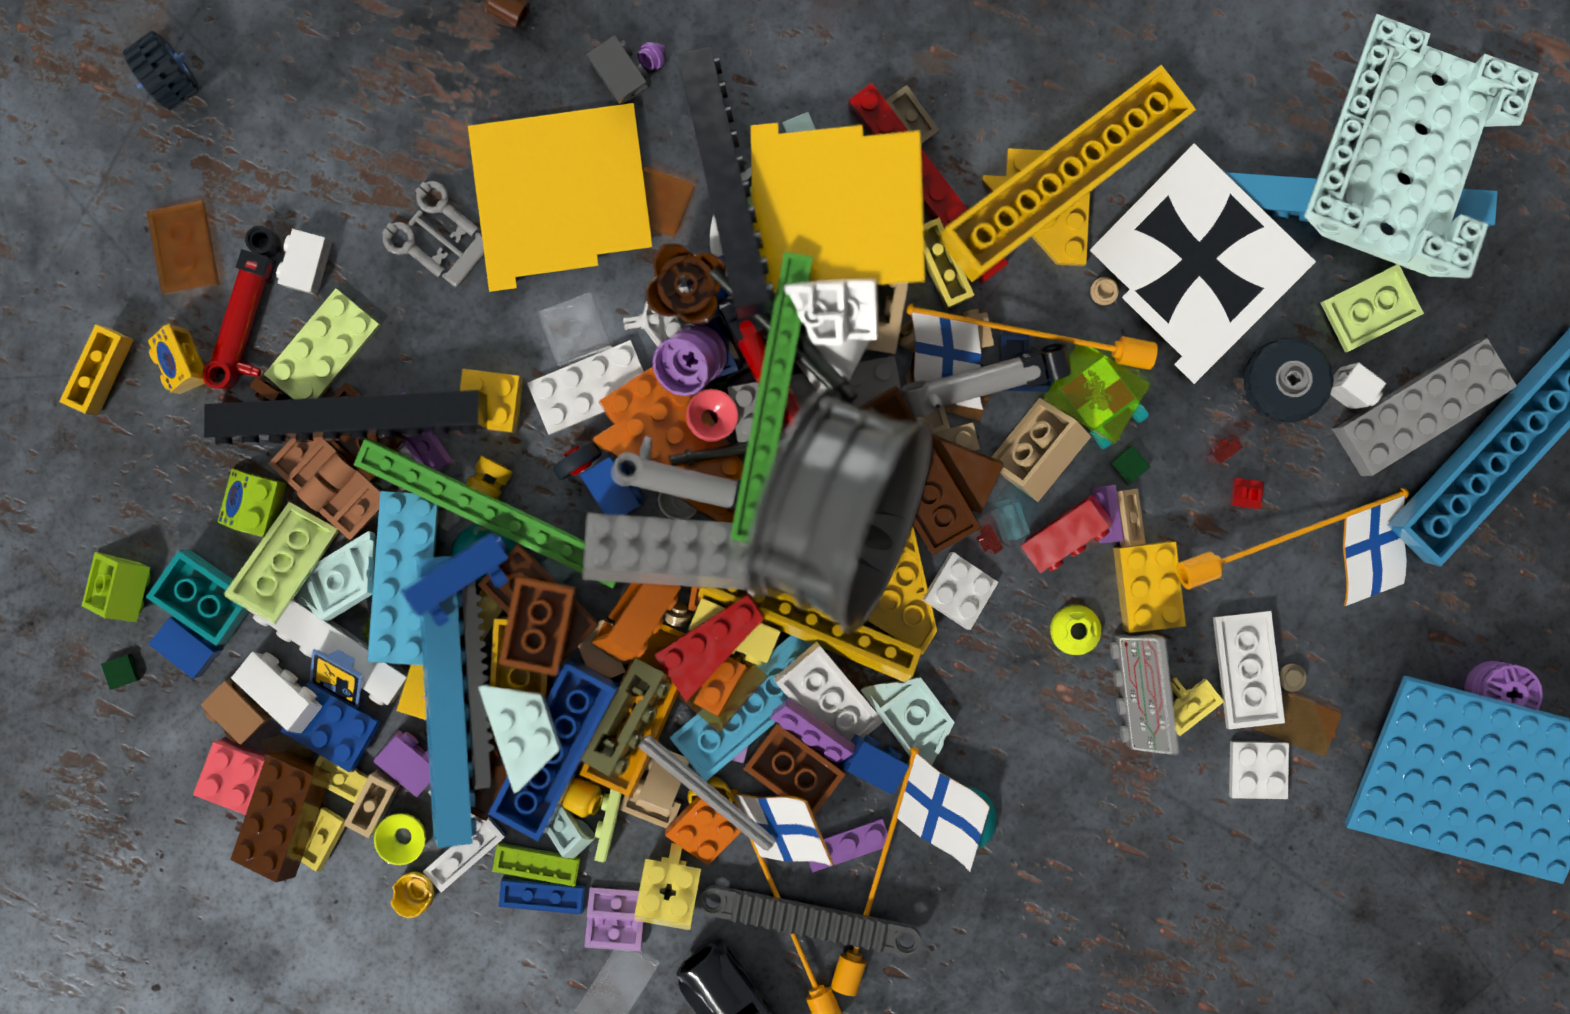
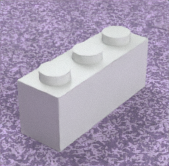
[231,651,323,733]

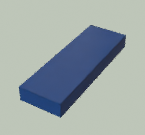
[498,877,586,914]

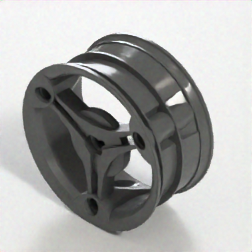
[745,388,933,634]

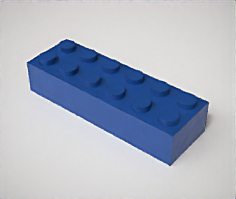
[488,659,621,841]

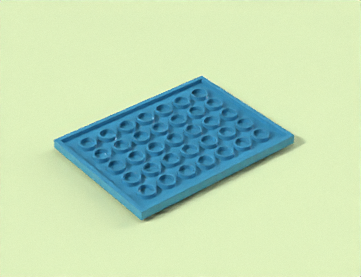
[1345,675,1570,884]

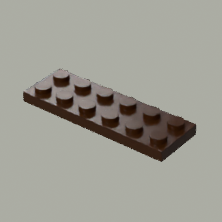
[857,385,981,556]

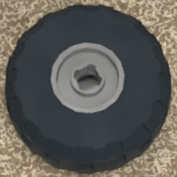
[1243,338,1334,423]

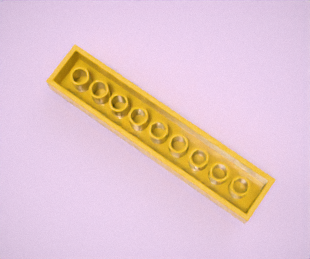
[937,65,1196,282]

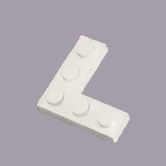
[423,790,506,893]

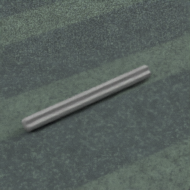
[639,735,776,851]

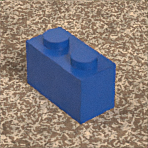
[148,617,222,679]
[839,734,909,795]

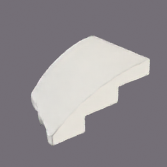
[785,279,879,345]
[795,334,870,392]

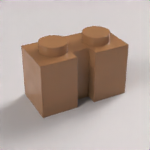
[201,679,273,745]

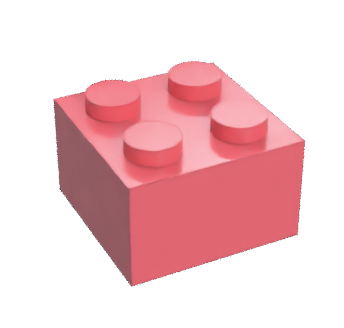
[193,738,266,815]

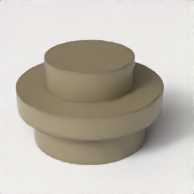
[1279,663,1307,692]

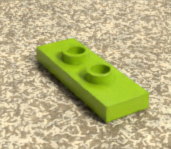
[492,842,581,887]

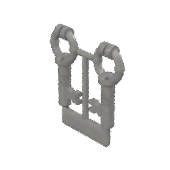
[381,181,484,287]

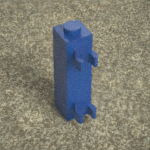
[400,534,509,627]

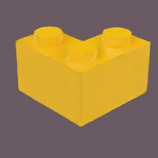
[460,369,524,433]

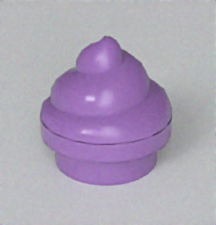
[637,42,666,71]

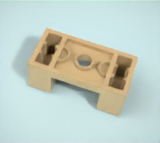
[866,282,908,354]

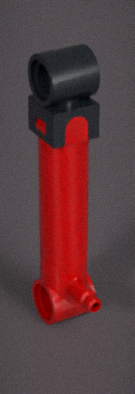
[202,226,281,390]
[718,295,802,438]

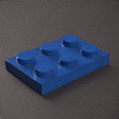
[280,682,381,773]

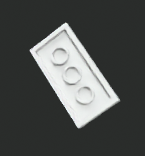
[527,340,644,435]
[1213,611,1285,729]
[773,642,884,741]

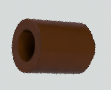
[484,0,530,28]

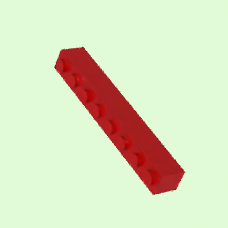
[848,83,1009,285]

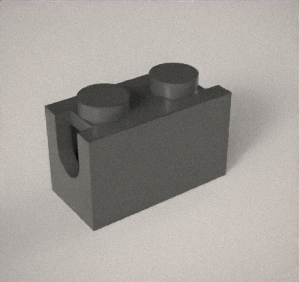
[587,35,649,105]

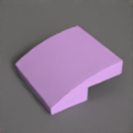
[584,888,644,952]

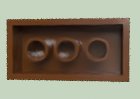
[230,751,331,883]

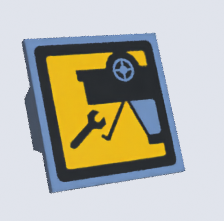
[309,649,363,709]

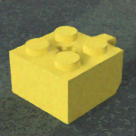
[634,843,701,930]

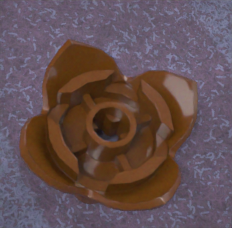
[646,243,726,324]

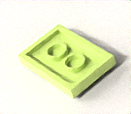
[1321,264,1424,352]

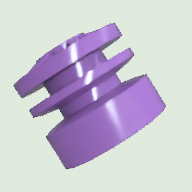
[653,324,727,396]
[1464,661,1543,710]

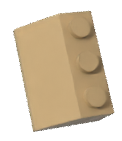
[992,398,1091,502]

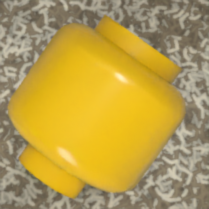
[562,776,603,818]

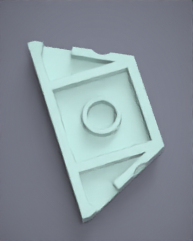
[295,531,376,622]
[860,677,955,765]
[479,685,562,793]

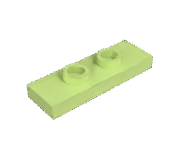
[594,789,623,863]

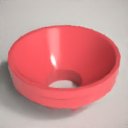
[686,389,738,441]

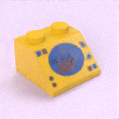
[148,324,205,394]

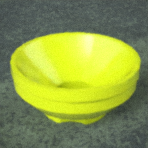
[1050,604,1102,655]
[374,813,426,865]

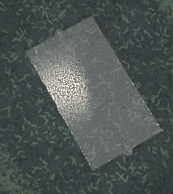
[574,950,658,1014]

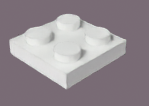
[922,552,998,630]
[1229,741,1289,799]

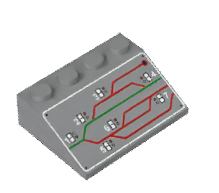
[1110,631,1179,754]

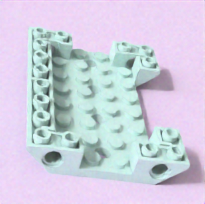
[1304,14,1539,278]

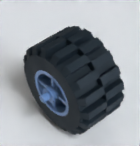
[123,31,199,111]

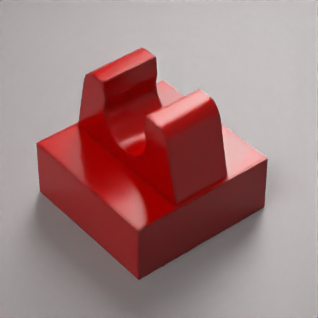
[1230,478,1264,509]

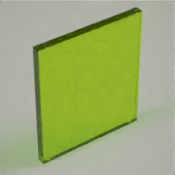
[1044,344,1150,444]

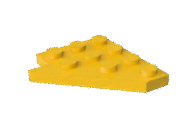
[982,148,1090,266]
[867,525,937,655]

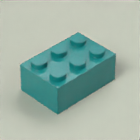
[146,550,249,646]

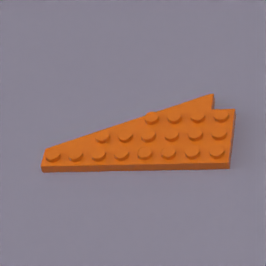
[592,366,744,523]

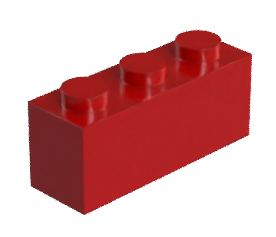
[1021,494,1113,573]

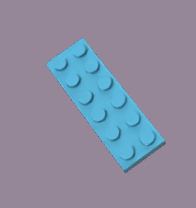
[368,491,439,665]
[669,635,813,781]

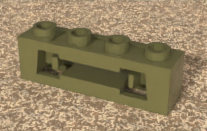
[581,658,671,779]

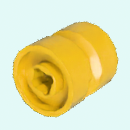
[465,455,513,500]

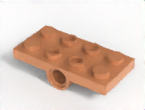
[268,437,381,540]

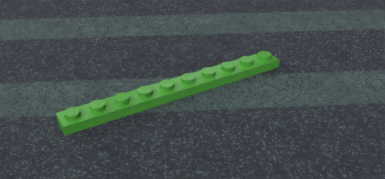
[730,252,813,543]
[354,438,616,588]

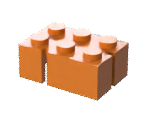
[591,583,681,662]

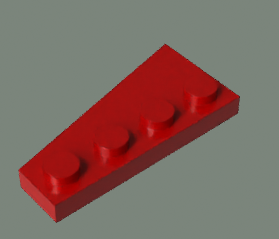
[655,593,765,702]

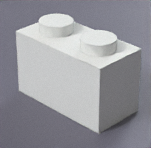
[276,229,332,296]
[1331,363,1386,409]

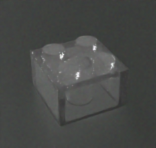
[537,292,613,368]

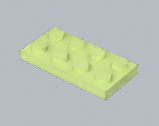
[264,288,381,400]
[224,502,338,625]

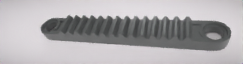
[459,580,494,789]
[699,885,921,956]

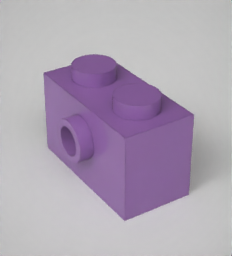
[373,730,430,797]

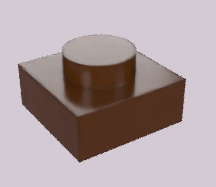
[249,377,287,401]

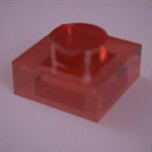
[1207,438,1243,465]
[976,524,1004,554]

